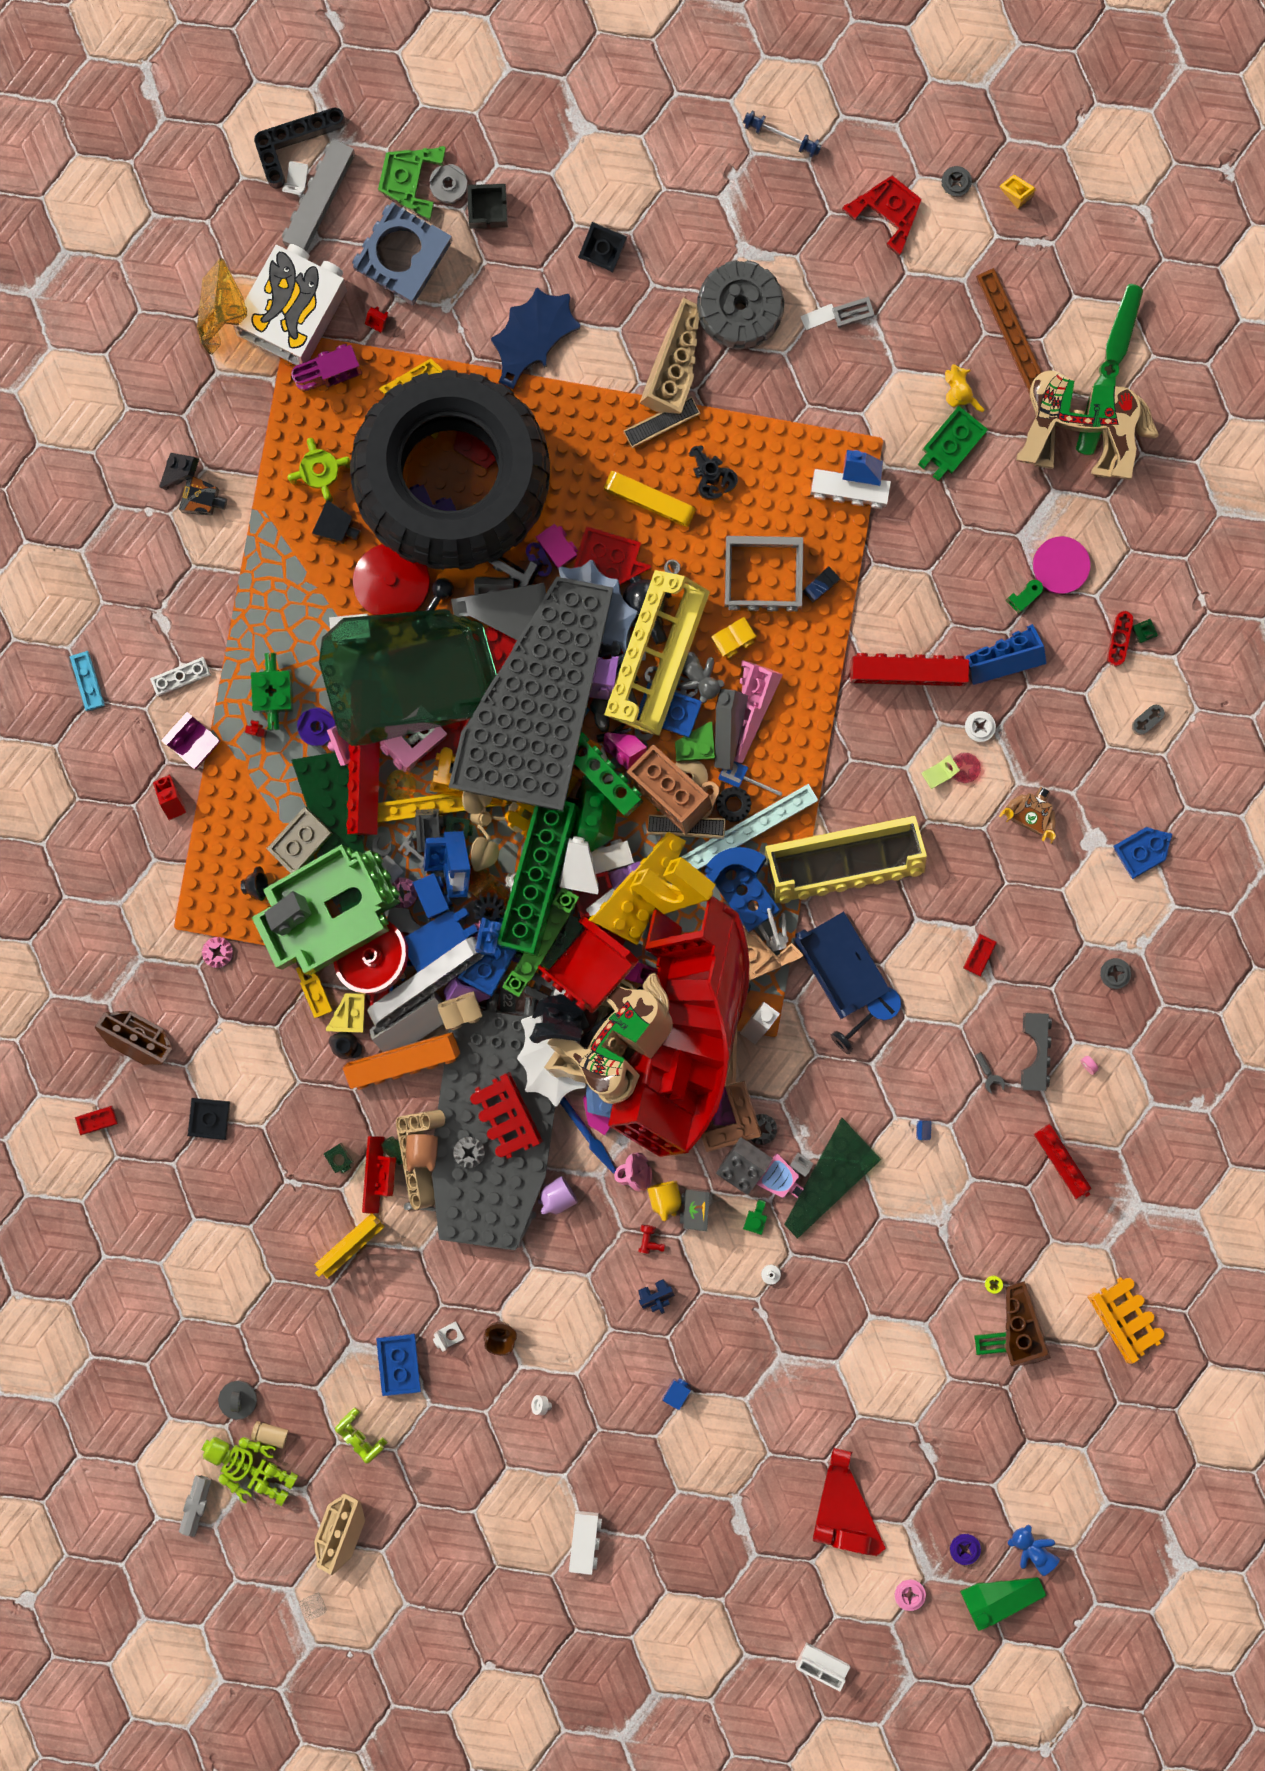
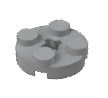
[430,164,468,204]

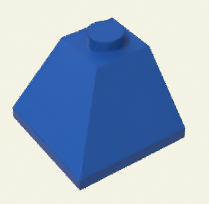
[842,450,883,486]

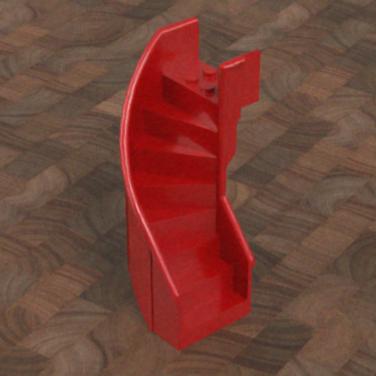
[608,896,750,1157]

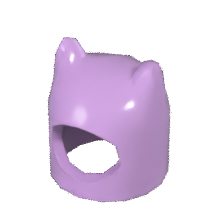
[538,1176,578,1214]

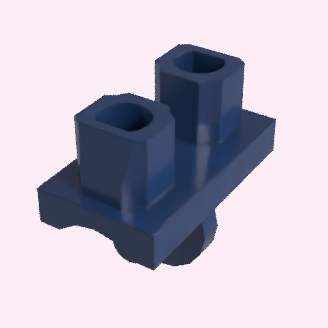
[638,1279,675,1314]

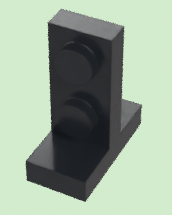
[490,557,543,588]

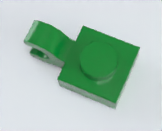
[743,1199,767,1235]

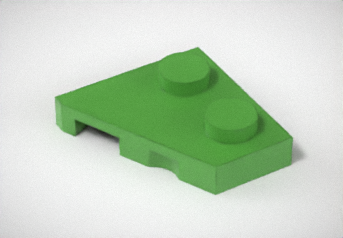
[675,722,715,762]

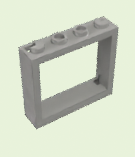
[725,536,803,612]

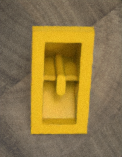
[999,175,1036,209]

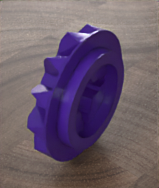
[950,1533,981,1565]

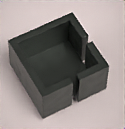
[467,184,508,229]

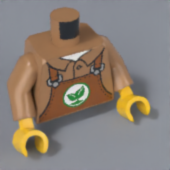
[999,787,1056,844]

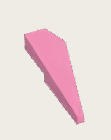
[734,660,783,763]

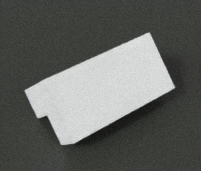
[795,1642,850,1692]

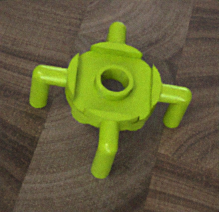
[288,438,351,503]
[335,1407,388,1463]

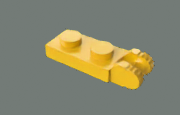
[296,967,333,1018]

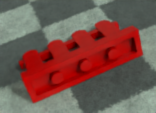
[470,1072,543,1159]
[1033,1124,1092,1199]

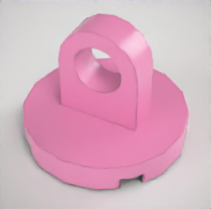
[614,1152,652,1192]

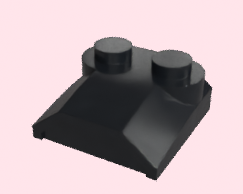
[578,222,628,273]

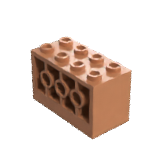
[626,745,712,835]

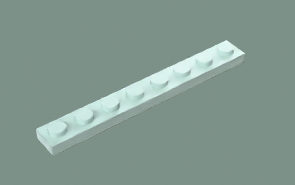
[681,784,818,870]

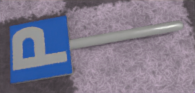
[718,761,782,796]

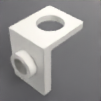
[282,161,308,195]
[433,1322,464,1352]

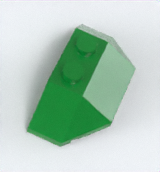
[572,775,618,852]

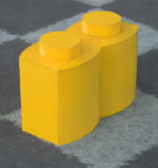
[711,617,756,658]

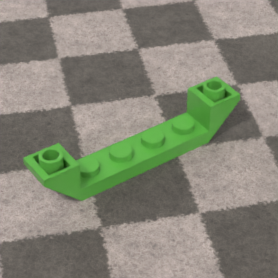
[502,888,579,997]

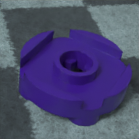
[297,707,336,746]

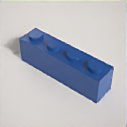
[965,624,1047,685]

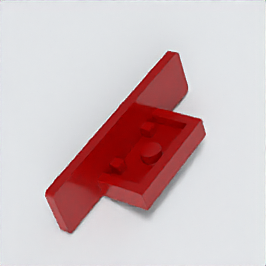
[362,1136,396,1214]

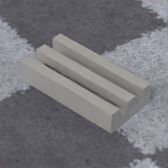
[832,297,874,328]

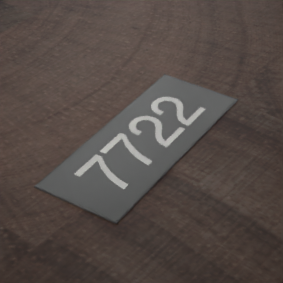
[500,975,516,1012]

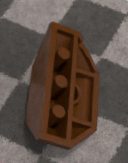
[95,1011,172,1065]

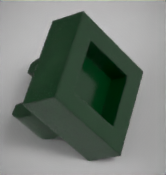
[1132,618,1158,644]

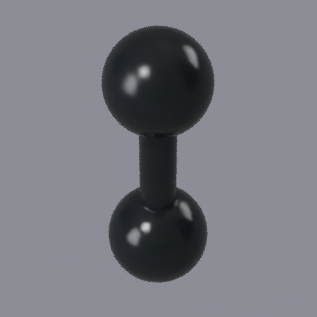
[411,578,454,635]

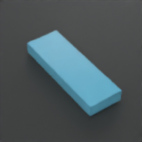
[69,651,105,711]

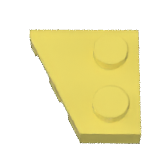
[326,993,365,1033]

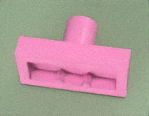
[327,722,350,766]

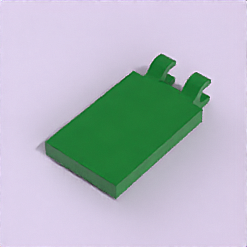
[918,406,988,481]

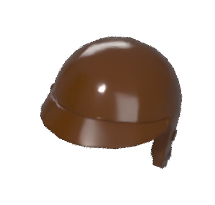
[484,1321,517,1356]

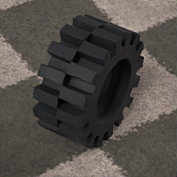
[716,786,751,822]

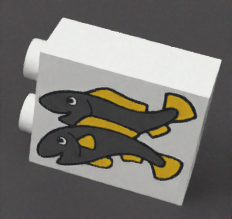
[232,244,347,366]

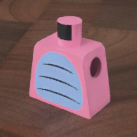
[757,1153,804,1198]

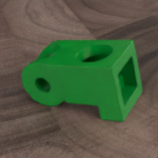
[1005,580,1043,614]

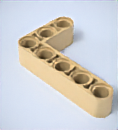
[396,1110,445,1210]

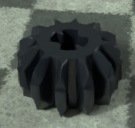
[473,892,506,923]

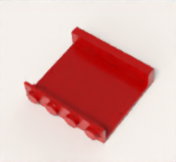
[538,916,639,1014]

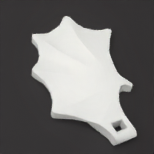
[517,989,586,1106]

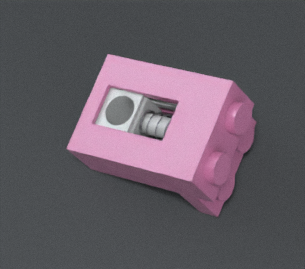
[380,705,447,772]

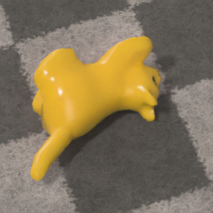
[945,364,984,412]

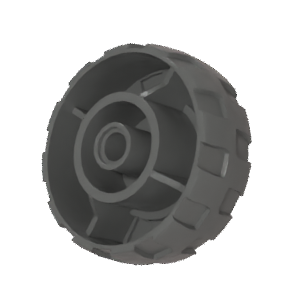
[697,260,784,350]

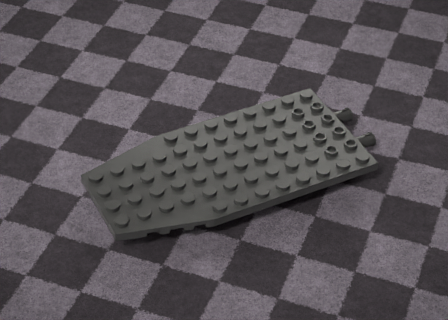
[432,993,555,1250]

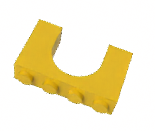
[630,857,716,914]

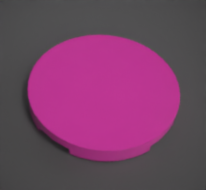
[1032,536,1090,594]

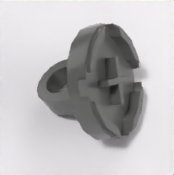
[218,1380,257,1420]

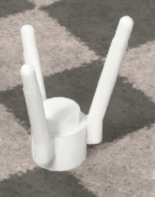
[758,908,788,952]

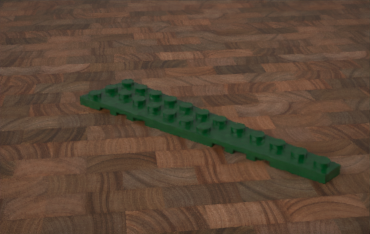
[291,752,365,913]

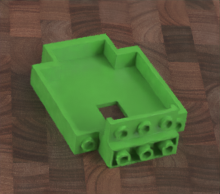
[252,844,401,975]

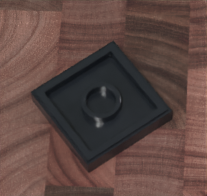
[187,1098,231,1140]

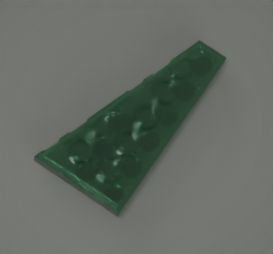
[784,1117,881,1239]

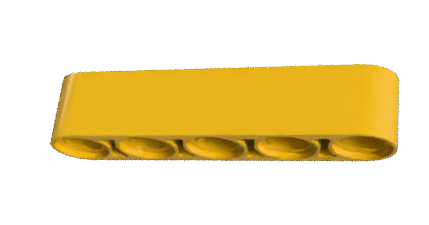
[603,471,696,527]

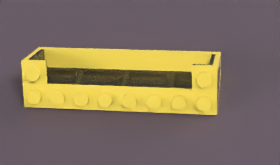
[765,816,927,904]

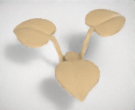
[462,792,532,871]

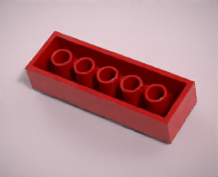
[850,653,969,686]

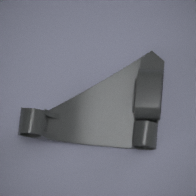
[451,583,546,640]

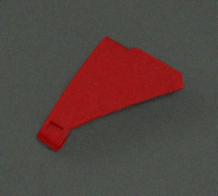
[813,1448,886,1556]

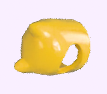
[647,1181,682,1221]

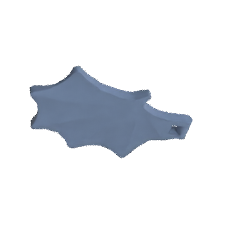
[559,560,638,664]

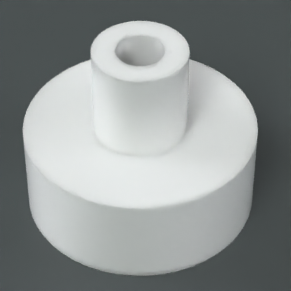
[761,1264,781,1284]
[531,1395,552,1415]

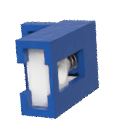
[423,831,470,898]

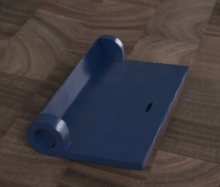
[794,911,890,1020]

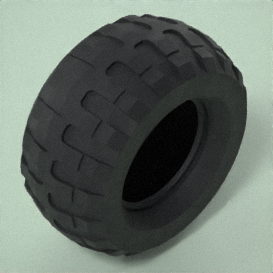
[350,370,550,570]

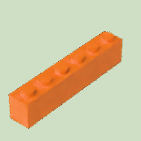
[343,1032,460,1090]

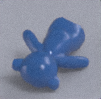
[1008,1525,1060,1576]

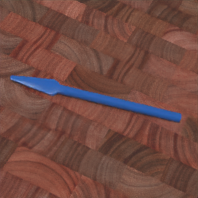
[560,1097,616,1174]

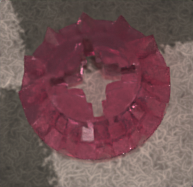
[950,753,981,783]

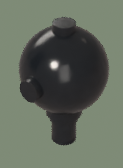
[623,575,672,645]

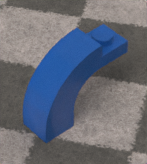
[705,847,767,884]

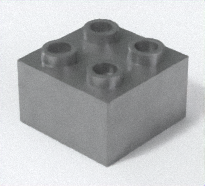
[716,1137,773,1195]

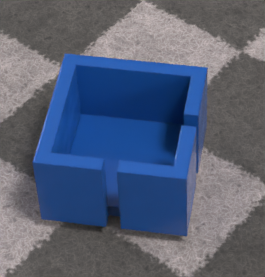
[413,873,453,919]

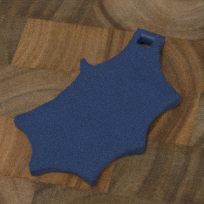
[491,288,580,389]

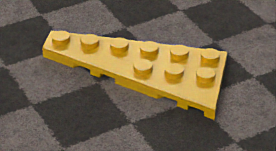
[588,832,686,945]

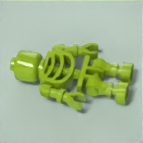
[201,1437,298,1507]

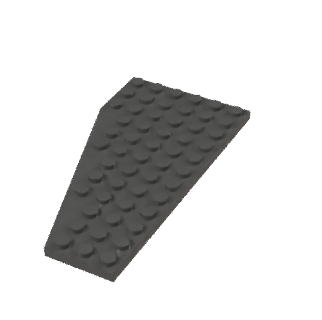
[449,577,614,812]

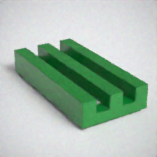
[974,1332,1006,1355]

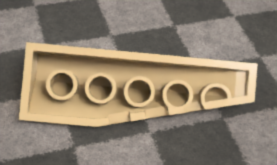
[640,298,699,414]

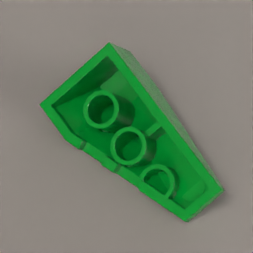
[960,1577,1047,1631]

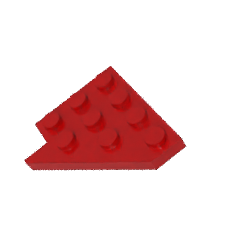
[574,526,651,585]

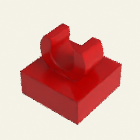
[365,306,388,333]

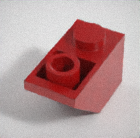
[153,775,186,821]

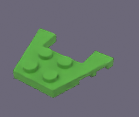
[378,146,446,220]

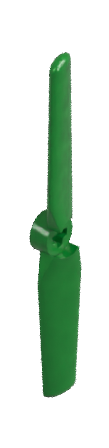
[1076,284,1143,455]

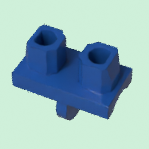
[475,918,501,956]

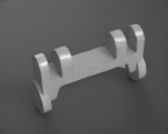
[398,832,428,873]

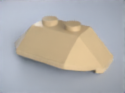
[314,1494,365,1575]

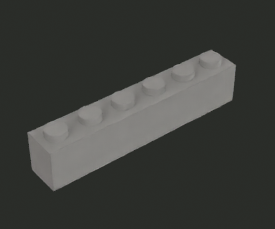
[282,139,355,252]

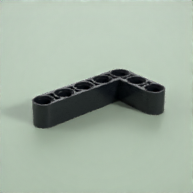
[254,107,345,189]

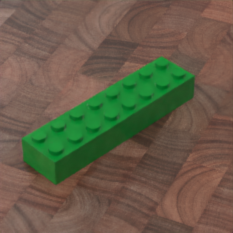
[497,802,579,957]

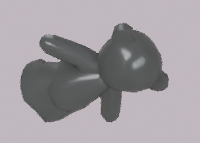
[679,652,725,703]

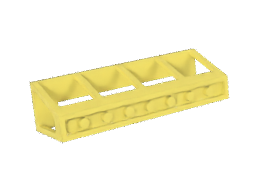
[604,570,710,736]

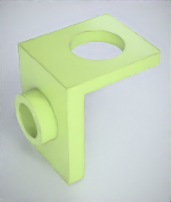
[921,755,960,789]

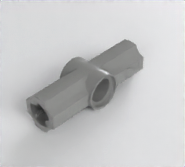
[179,1475,212,1537]

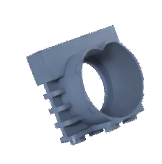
[352,202,453,306]

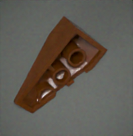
[1005,1281,1051,1367]

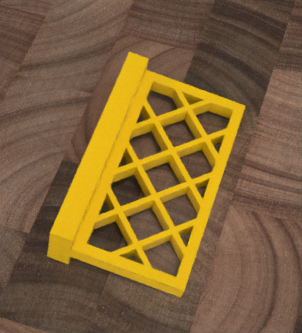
[314,1214,385,1279]

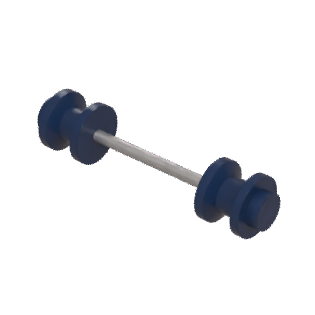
[743,110,822,158]

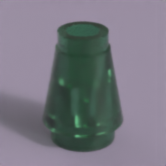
[381,1136,403,1165]

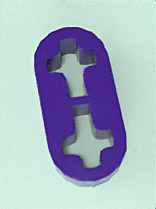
[526,542,552,577]

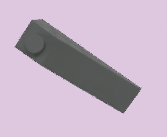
[715,689,748,770]

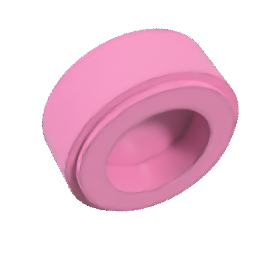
[1080,1056,1098,1075]

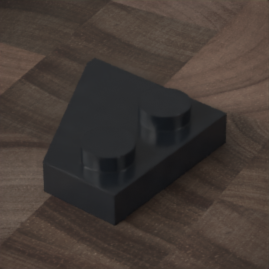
[159,453,199,490]

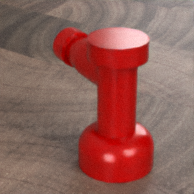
[638,1224,665,1254]

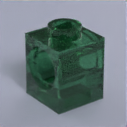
[445,816,474,840]
[323,1143,353,1174]

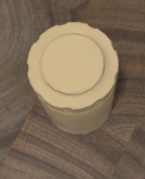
[251,1421,289,1449]

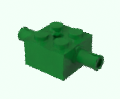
[251,653,293,731]

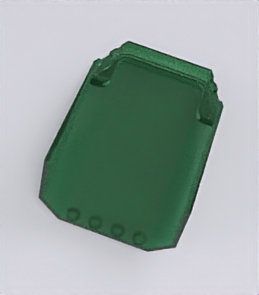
[319,609,497,746]

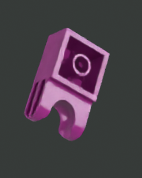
[291,344,362,391]

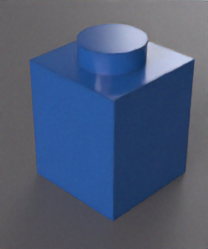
[662,1378,691,1410]

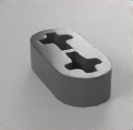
[1132,704,1165,735]

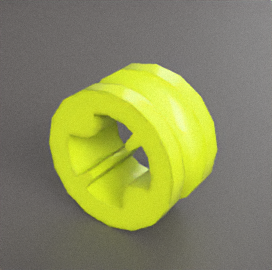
[985,1276,1003,1294]

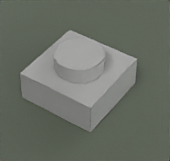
[790,1153,813,1177]

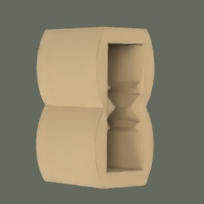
[438,991,482,1030]

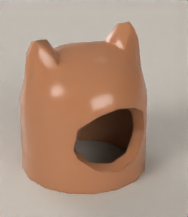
[406,1134,438,1172]

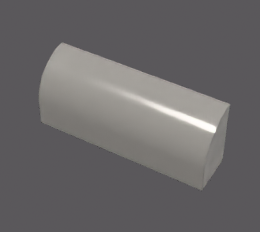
[370,991,444,1052]

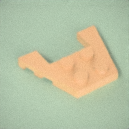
[742,901,803,981]

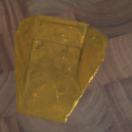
[197,258,247,355]

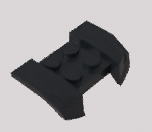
[529,994,583,1043]

